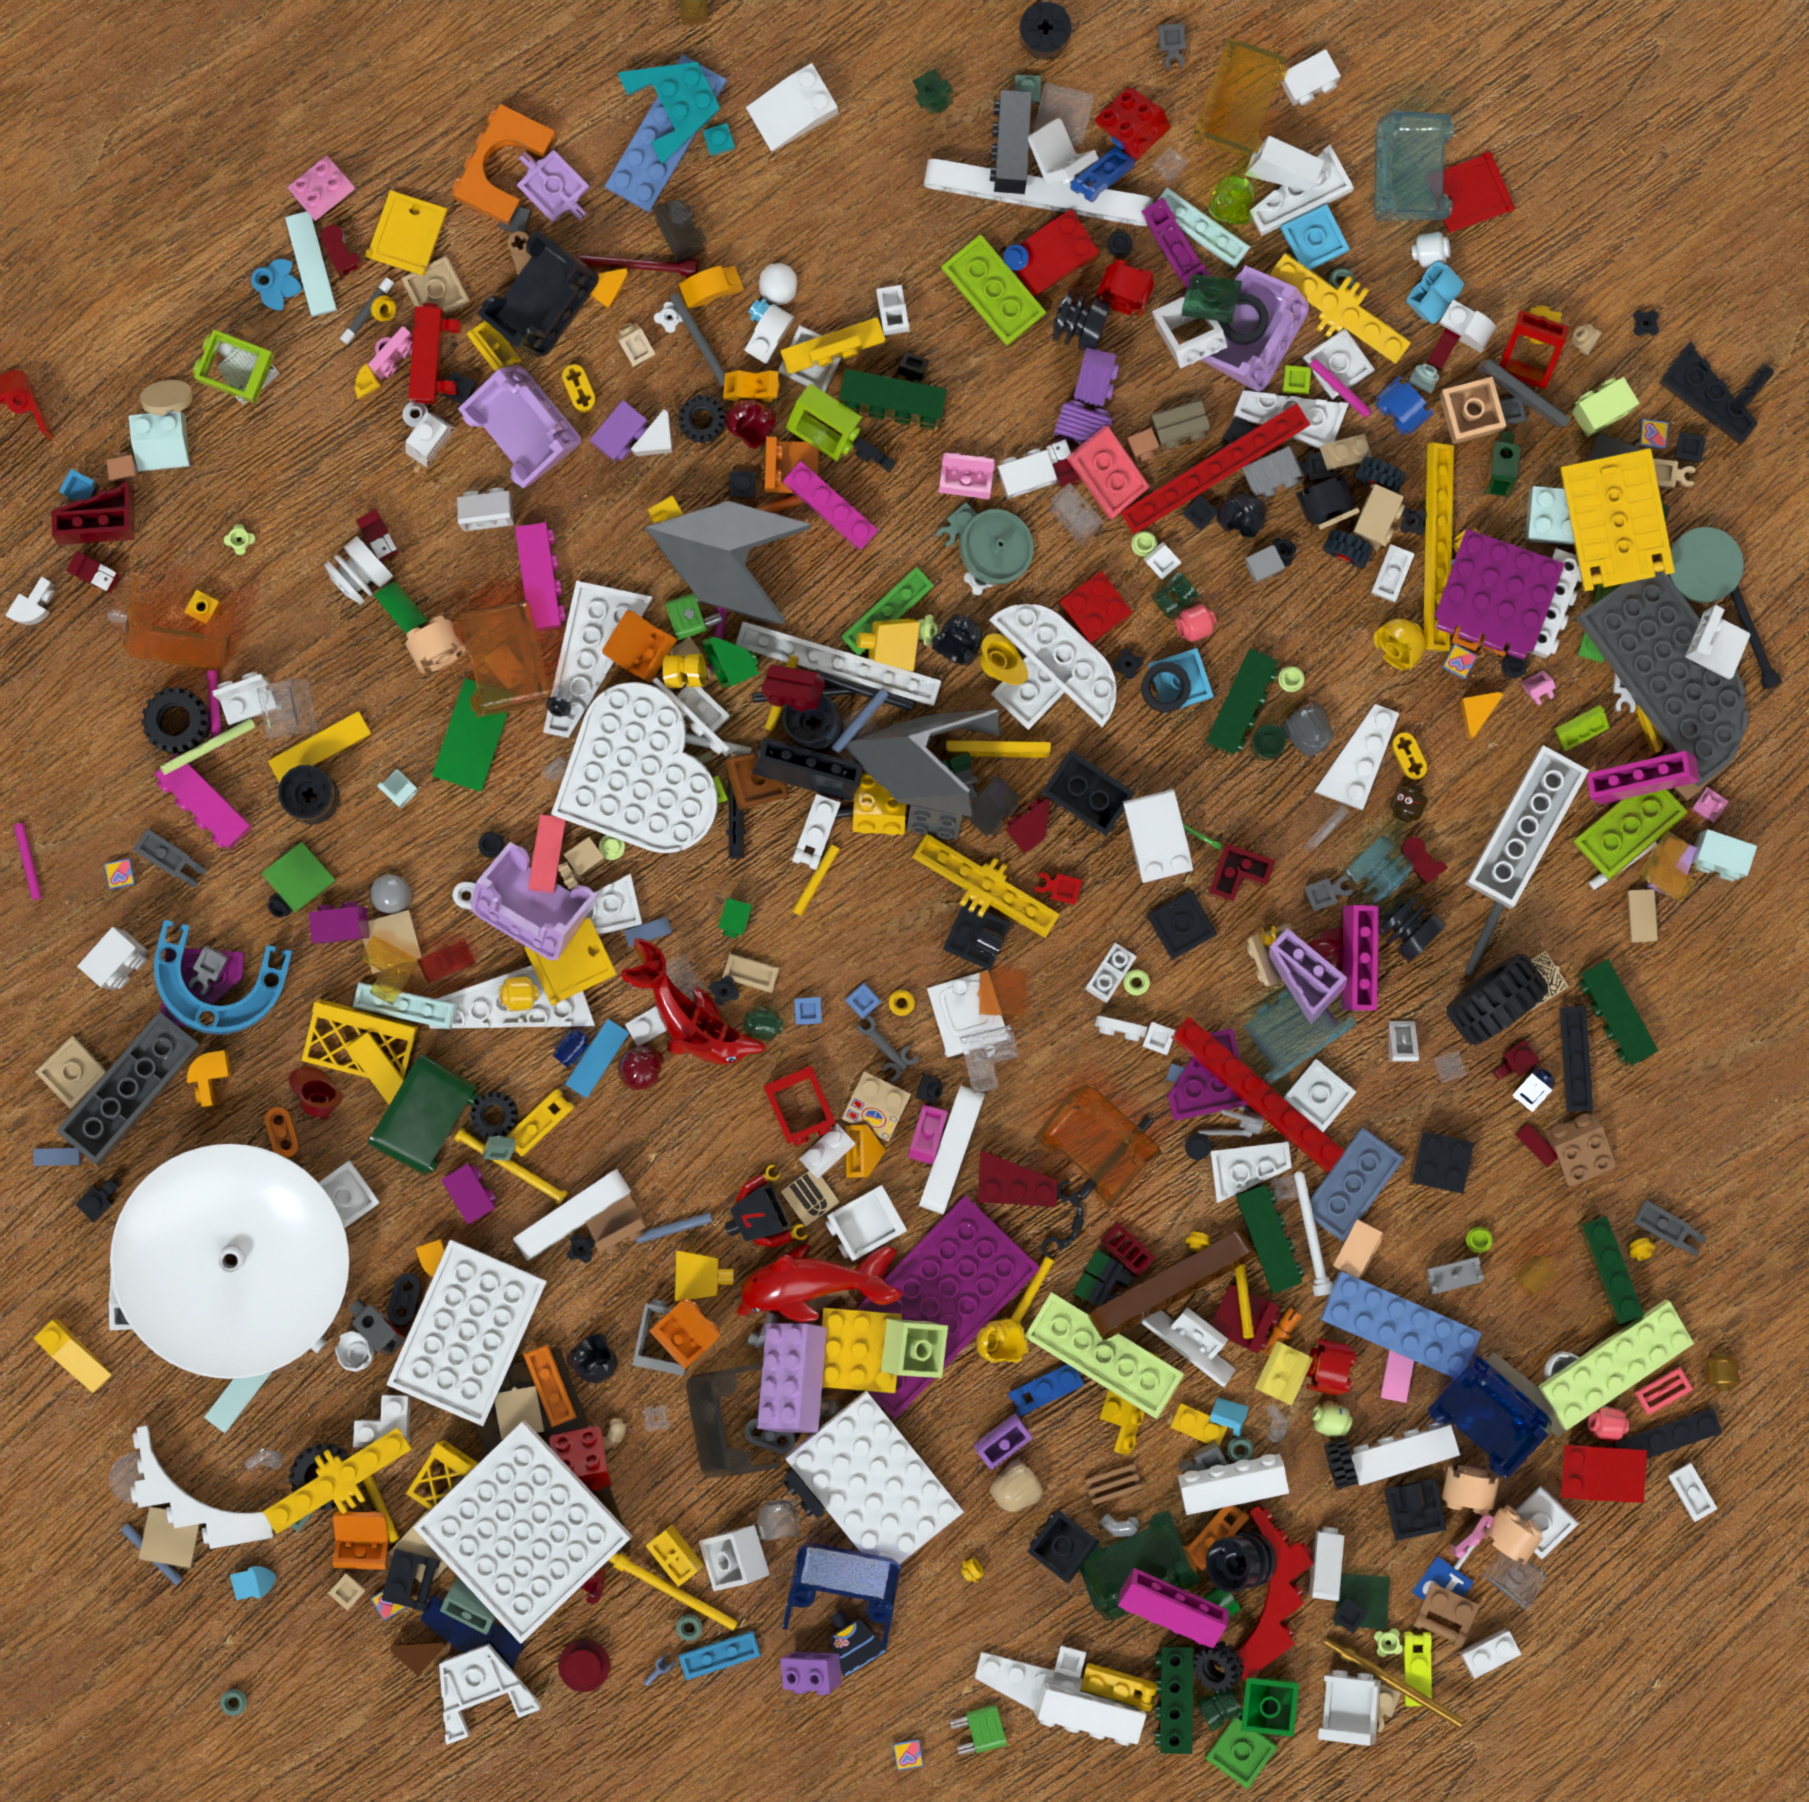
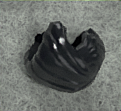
[1216,492,1267,539]
[931,614,982,666]
[567,1332,618,1384]

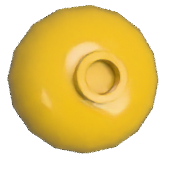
[1373,618,1426,671]

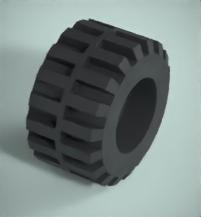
[141,687,211,755]
[289,1443,352,1511]

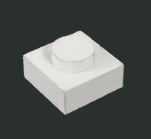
[1144,542,1181,579]
[1142,1022,1175,1055]
[1054,1645,1086,1678]

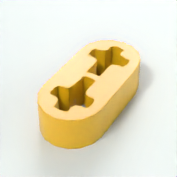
[562,364,596,413]
[1392,733,1427,780]

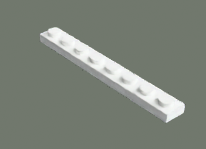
[736,622,941,706]

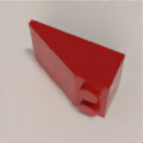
[1015,209,1099,298]
[1561,1444,1647,1503]

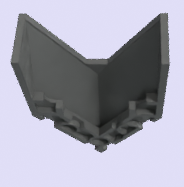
[643,501,811,624]
[843,709,1001,817]

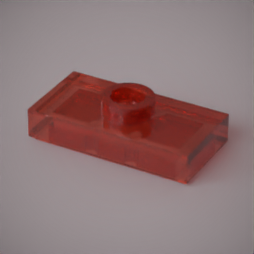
[417,940,476,984]

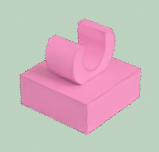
[1521,670,1556,705]
[1691,787,1729,824]

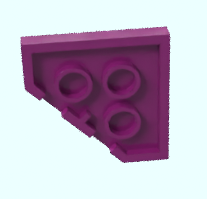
[161,948,245,1027]
[1167,1028,1249,1122]

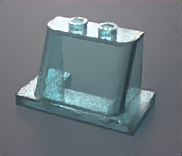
[1242,989,1357,1085]

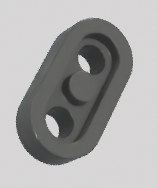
[744,1419,795,1454]

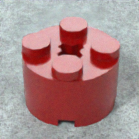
[1096,259,1155,316]
[1306,1338,1356,1396]

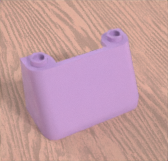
[1200,265,1309,392]
[458,364,581,488]
[471,842,598,961]

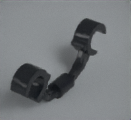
[1041,1180,1084,1258]

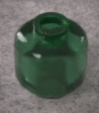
[744,1006,784,1042]

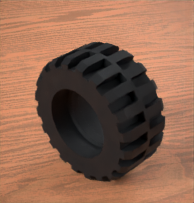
[1446,954,1548,1045]

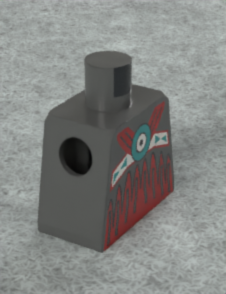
[349,1299,407,1356]

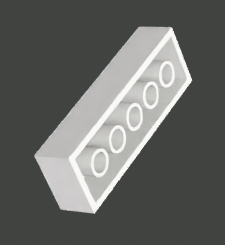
[1465,745,1589,909]

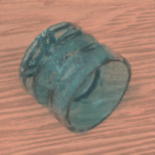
[1344,834,1414,904]

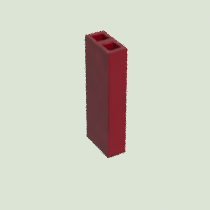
[1426,328,1460,371]
[1515,1123,1558,1168]

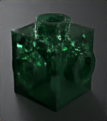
[913,69,954,115]

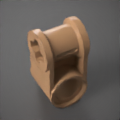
[507,231,531,275]

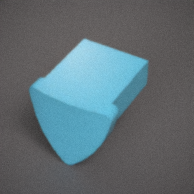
[1209,1397,1248,1437]
[230,1566,276,1600]

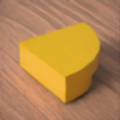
[355,363,381,400]

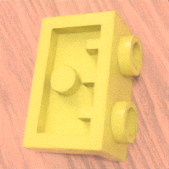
[1255,1341,1313,1405]

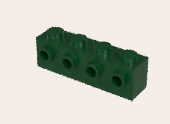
[1154,1645,1193,1754]

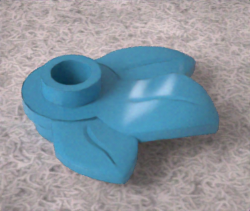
[251,259,302,311]

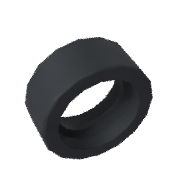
[1219,293,1268,345]
[1141,662,1191,713]

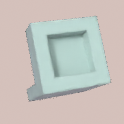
[377,770,420,809]

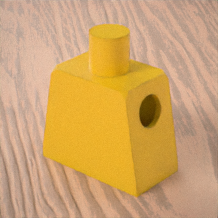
[856,618,920,671]
[675,1251,734,1301]

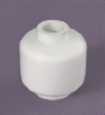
[1412,232,1451,268]

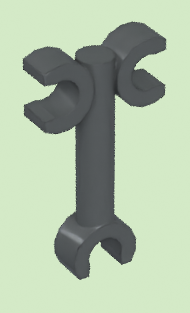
[856,1016,920,1082]

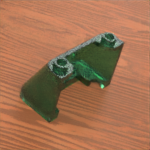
[1080,1511,1201,1621]

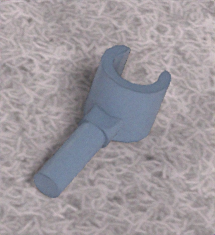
[644,1653,676,1686]

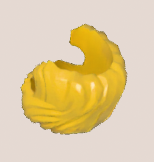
[976,1318,1029,1363]

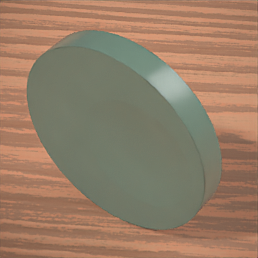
[959,509,1034,585]
[1668,527,1744,603]

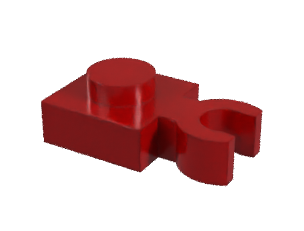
[1034,873,1082,906]

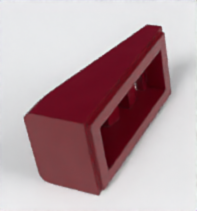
[1100,1222,1156,1277]

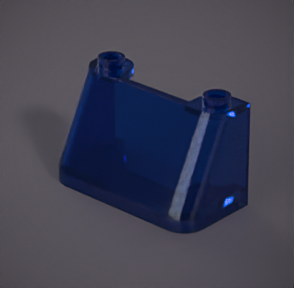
[1427,1353,1552,1479]

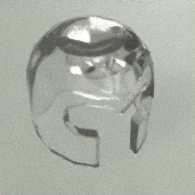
[756,1498,800,1540]

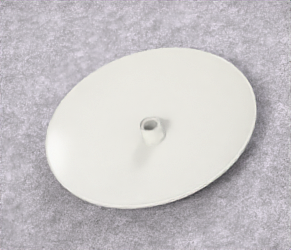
[110,1144,349,1379]

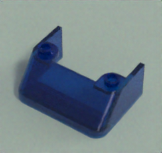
[782,1543,901,1649]

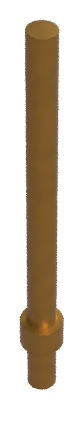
[1323,1636,1465,1728]

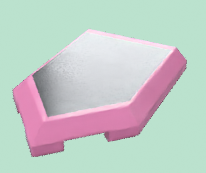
[1449,1513,1494,1558]

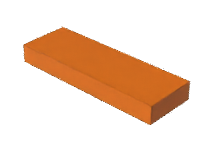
[523,1344,577,1427]

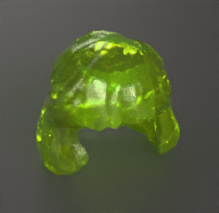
[1208,175,1254,225]

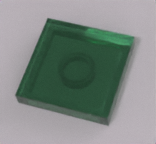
[1182,274,1242,323]
[1334,1573,1390,1630]

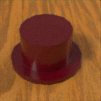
[558,1639,610,1692]

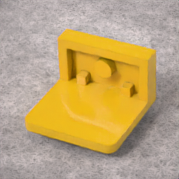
[853,772,906,835]

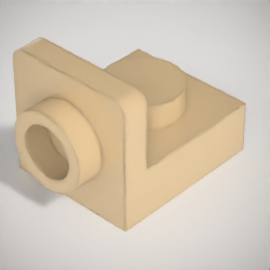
[615,323,655,367]

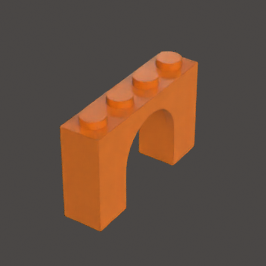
[452,104,557,226]

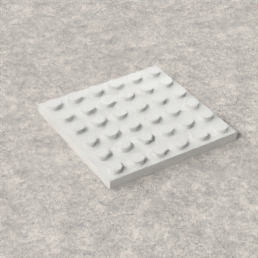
[413,1420,633,1644]

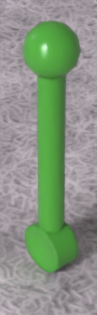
[1182,821,1223,850]

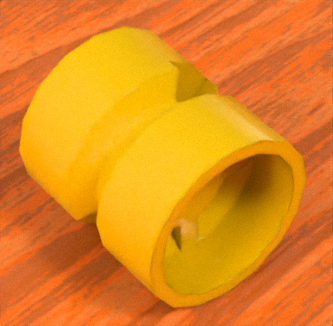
[663,653,707,689]

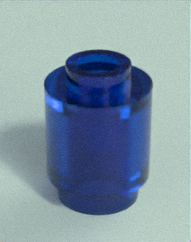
[553,1028,590,1068]

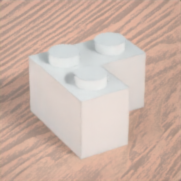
[353,1394,411,1448]

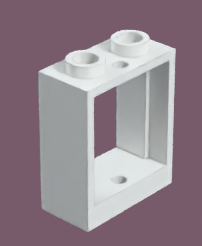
[1152,290,1227,369]

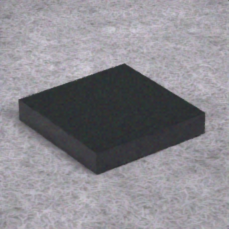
[1146,890,1217,960]

